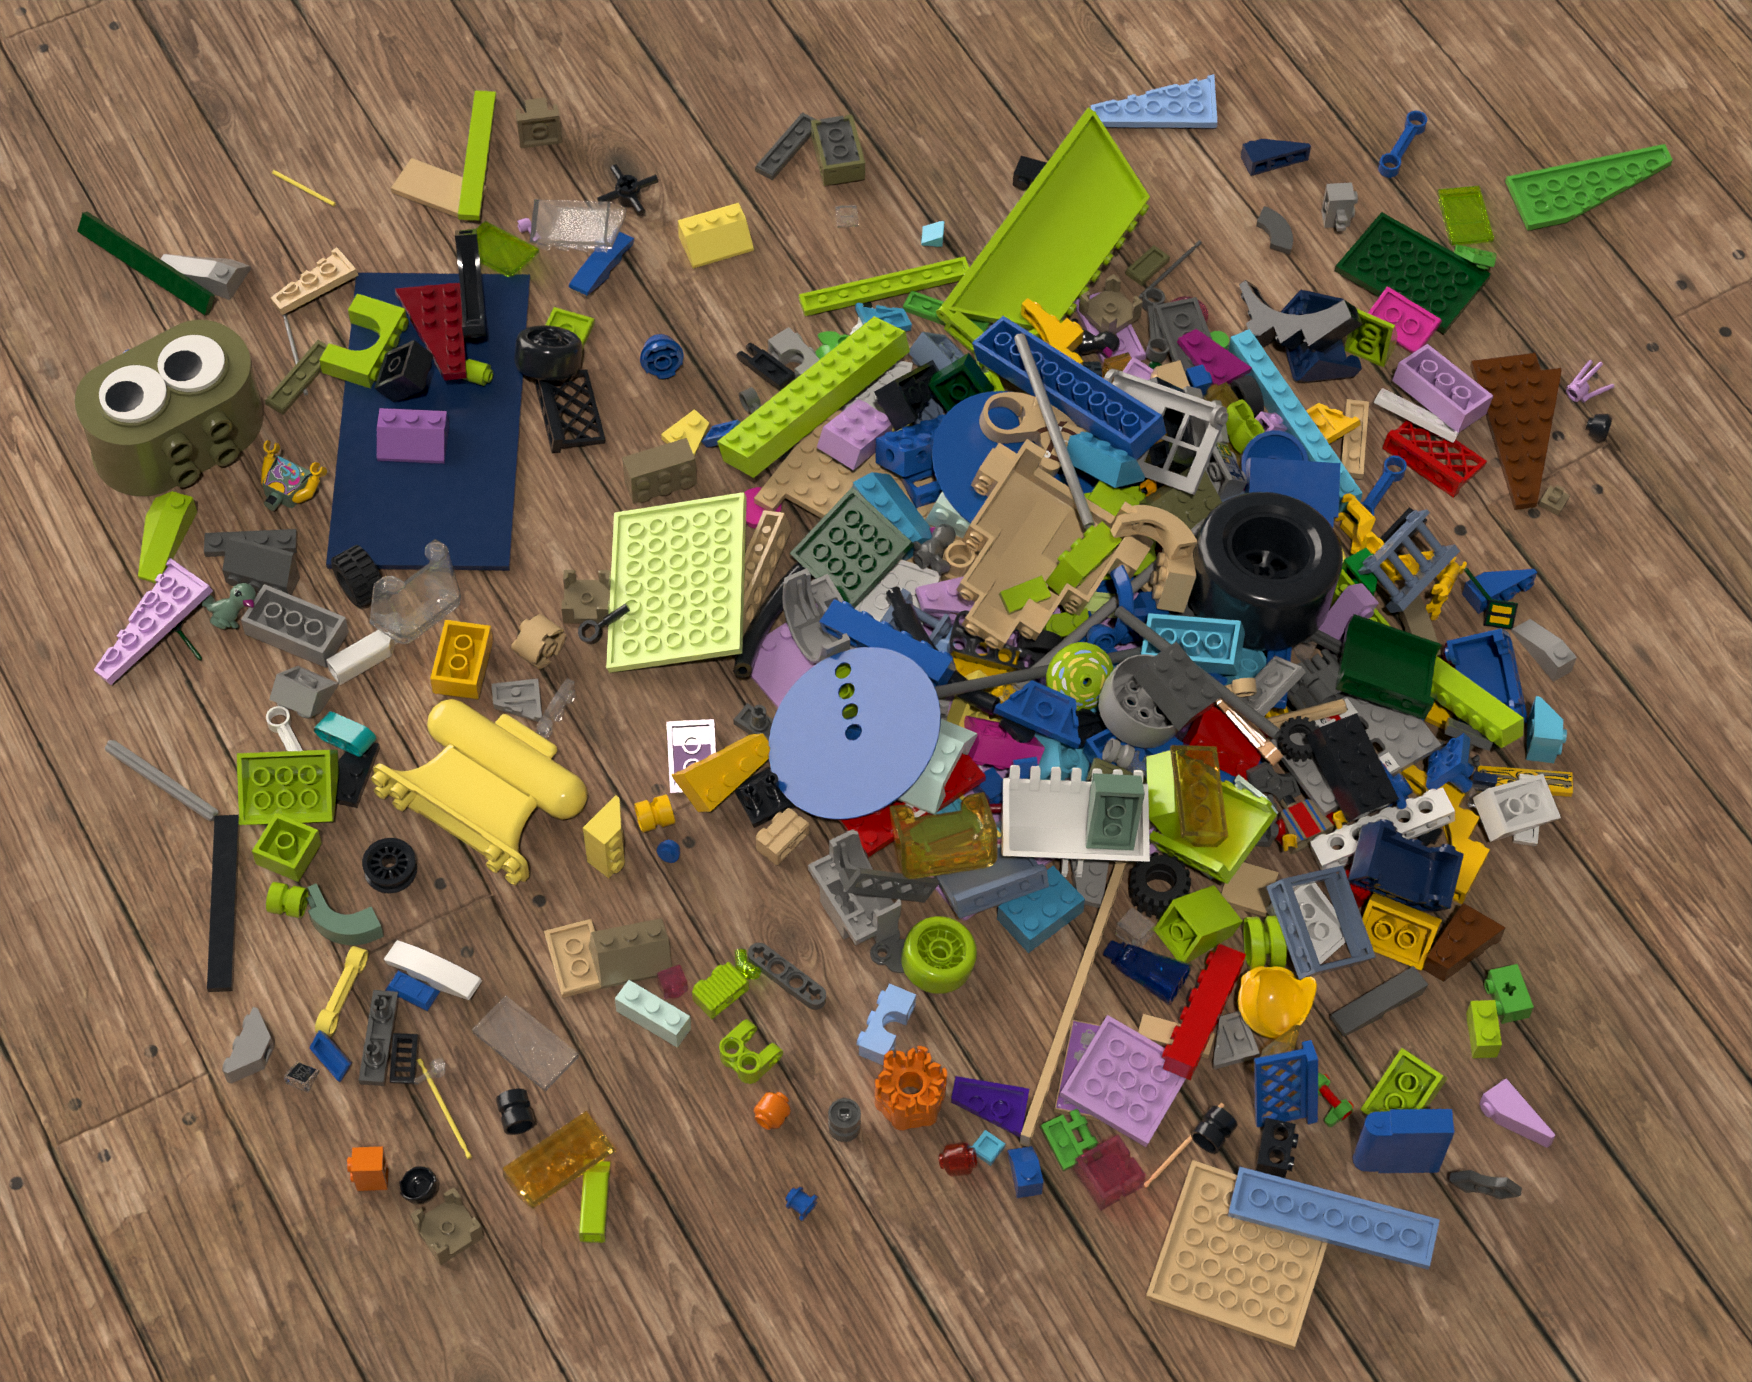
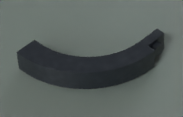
[455,229,486,338]

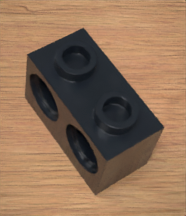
[1255,1118,1299,1178]

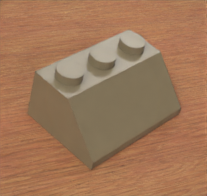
[589,918,672,988]

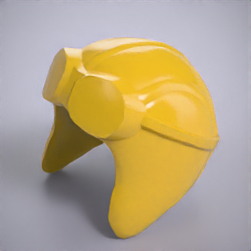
[1238,966,1317,1039]

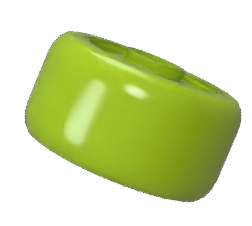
[901,916,977,994]

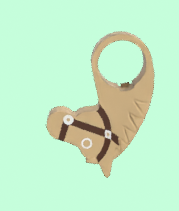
[979,392,1088,477]

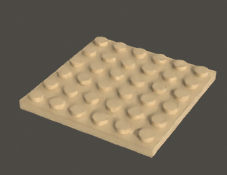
[1146,1160,1328,1350]

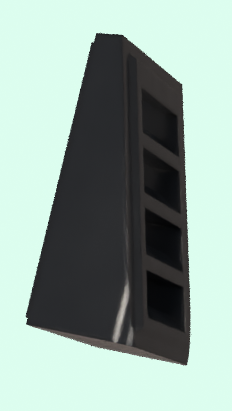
[389,1033,419,1084]

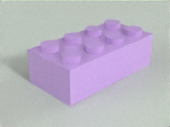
[1392,344,1493,433]

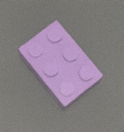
[817,399,893,470]

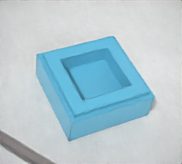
[970,1130,1006,1166]

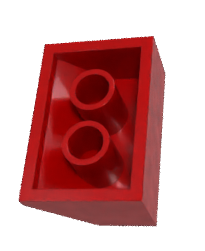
[1183,706,1268,782]

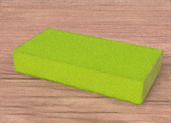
[999,575,1051,615]

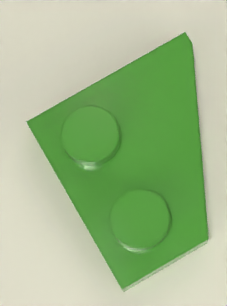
[1454,244,1497,269]

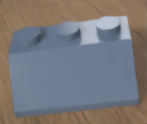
[909,332,965,371]

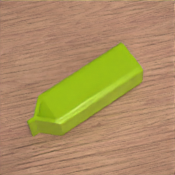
[579,1161,610,1243]

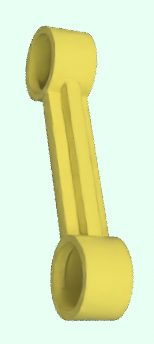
[315,946,369,1037]

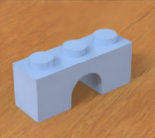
[856,983,916,1065]

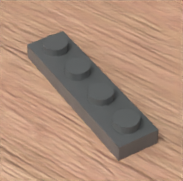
[204,529,297,557]

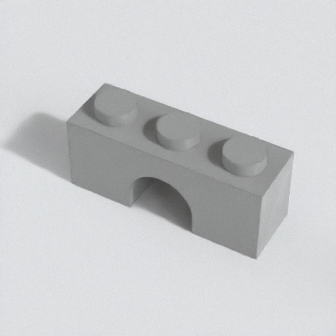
[768,327,820,379]

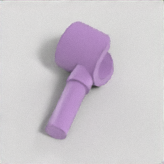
[518,218,542,244]

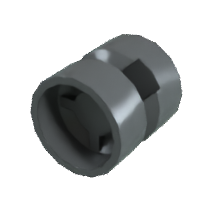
[828,1098,861,1142]

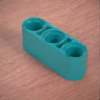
[314,711,377,757]

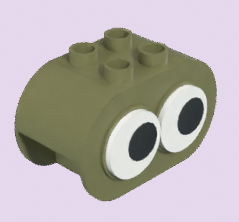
[75,320,264,496]

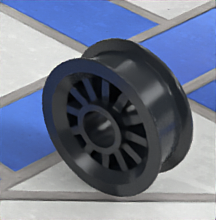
[362,838,417,894]

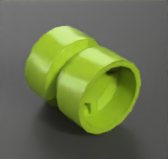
[266,882,309,919]

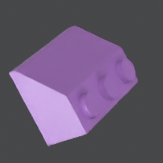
[377,408,449,463]

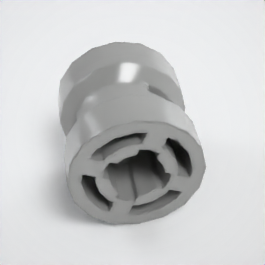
[1102,738,1135,769]

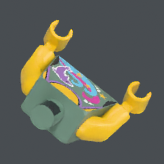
[261,440,327,511]

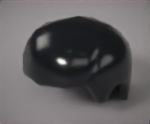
[399,1167,438,1204]

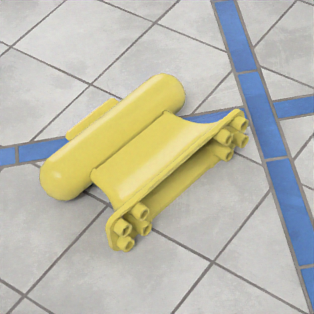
[371,699,588,885]

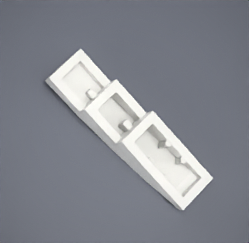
[384,940,482,1000]

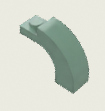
[306,883,384,945]

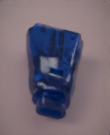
[1103,940,1192,1005]

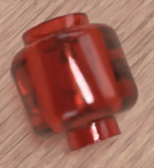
[939,1142,977,1177]

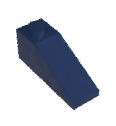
[1241,139,1311,176]

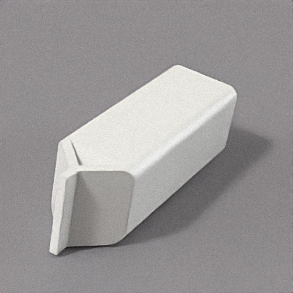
[326,629,399,685]

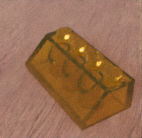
[1170,745,1228,847]
[502,1111,616,1209]

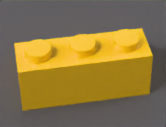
[1362,893,1442,971]

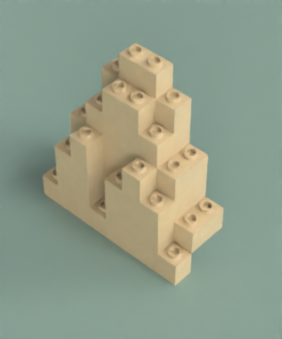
[956,439,1154,650]

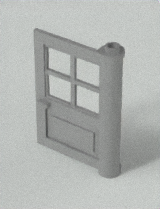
[1096,369,1228,495]

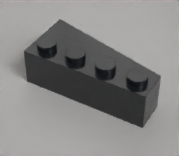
[874,360,939,431]

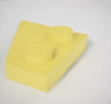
[661,409,710,456]

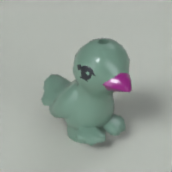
[202,583,256,629]

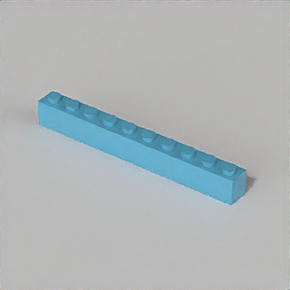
[1228,329,1362,513]

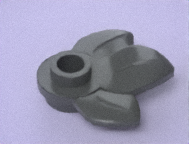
[870,929,905,973]

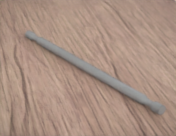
[282,314,308,396]

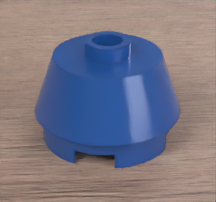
[640,334,684,379]

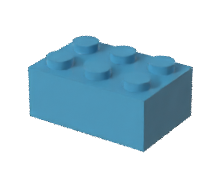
[997,866,1085,953]

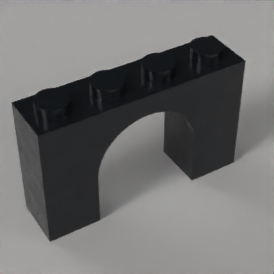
[1148,377,1196,474]

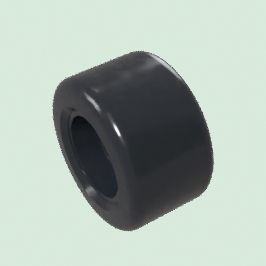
[1189,492,1343,651]

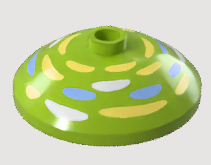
[1046,642,1114,711]

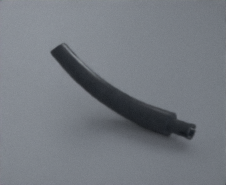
[733,562,813,678]
[886,586,1001,716]

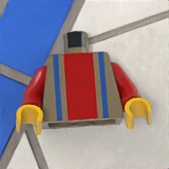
[1275,795,1350,855]

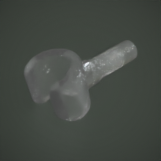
[413,1058,446,1085]

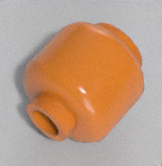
[754,1092,791,1130]

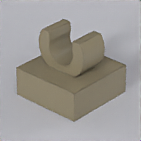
[1539,485,1570,516]

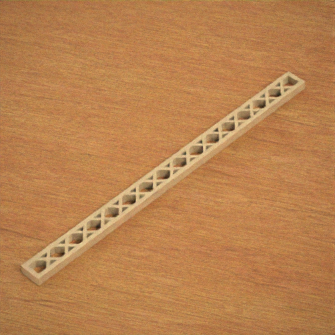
[1020,860,1129,1147]

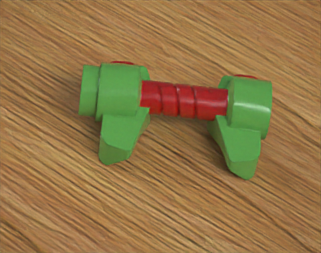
[1318,1072,1354,1127]

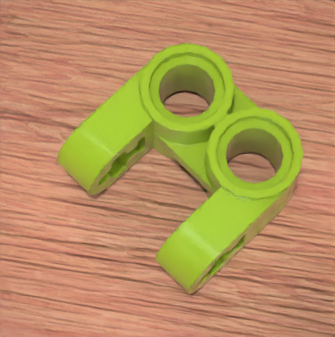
[719,1019,784,1084]

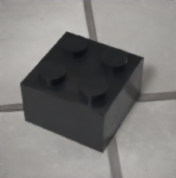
[374,340,434,403]

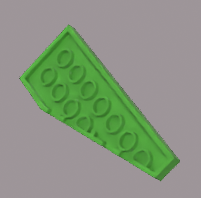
[1505,144,1673,231]

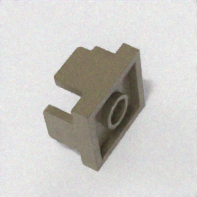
[515,98,562,148]

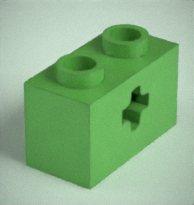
[1484,964,1534,1024]

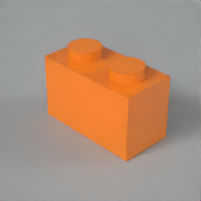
[347,1147,389,1191]

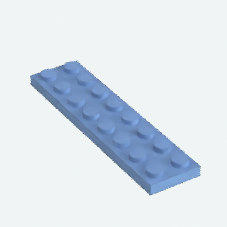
[1228,1167,1440,1270]

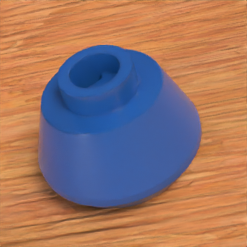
[1086,624,1117,653]

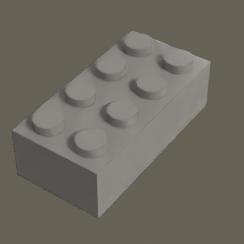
[241,584,349,668]

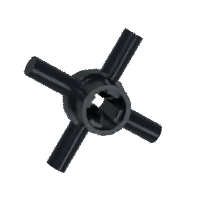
[597,164,659,215]

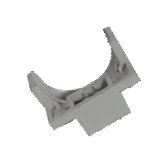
[783,568,855,664]
[808,829,902,946]

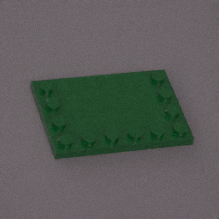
[1334,212,1491,334]

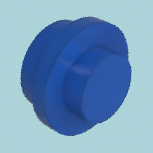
[657,840,680,863]

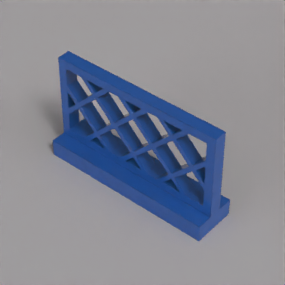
[1254,1040,1318,1127]

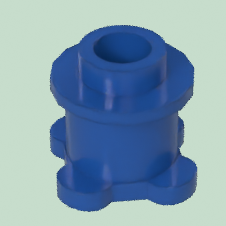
[785,1187,818,1221]

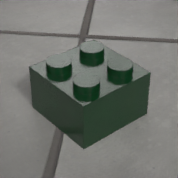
[929,353,995,412]

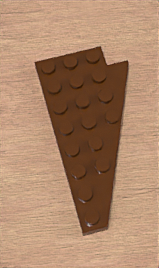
[1470,353,1562,510]

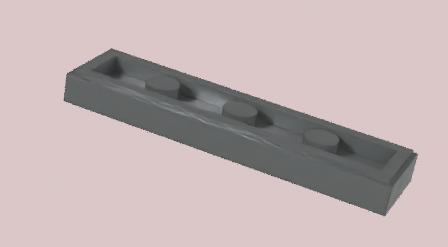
[755,112,816,181]

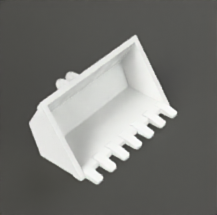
[1001,765,1150,877]

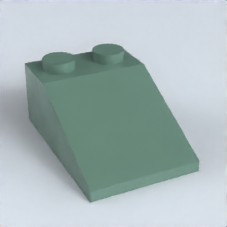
[1086,773,1145,851]

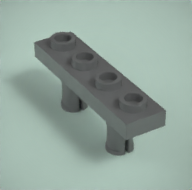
[733,703,773,741]
[359,990,399,1086]

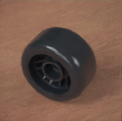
[514,325,582,381]

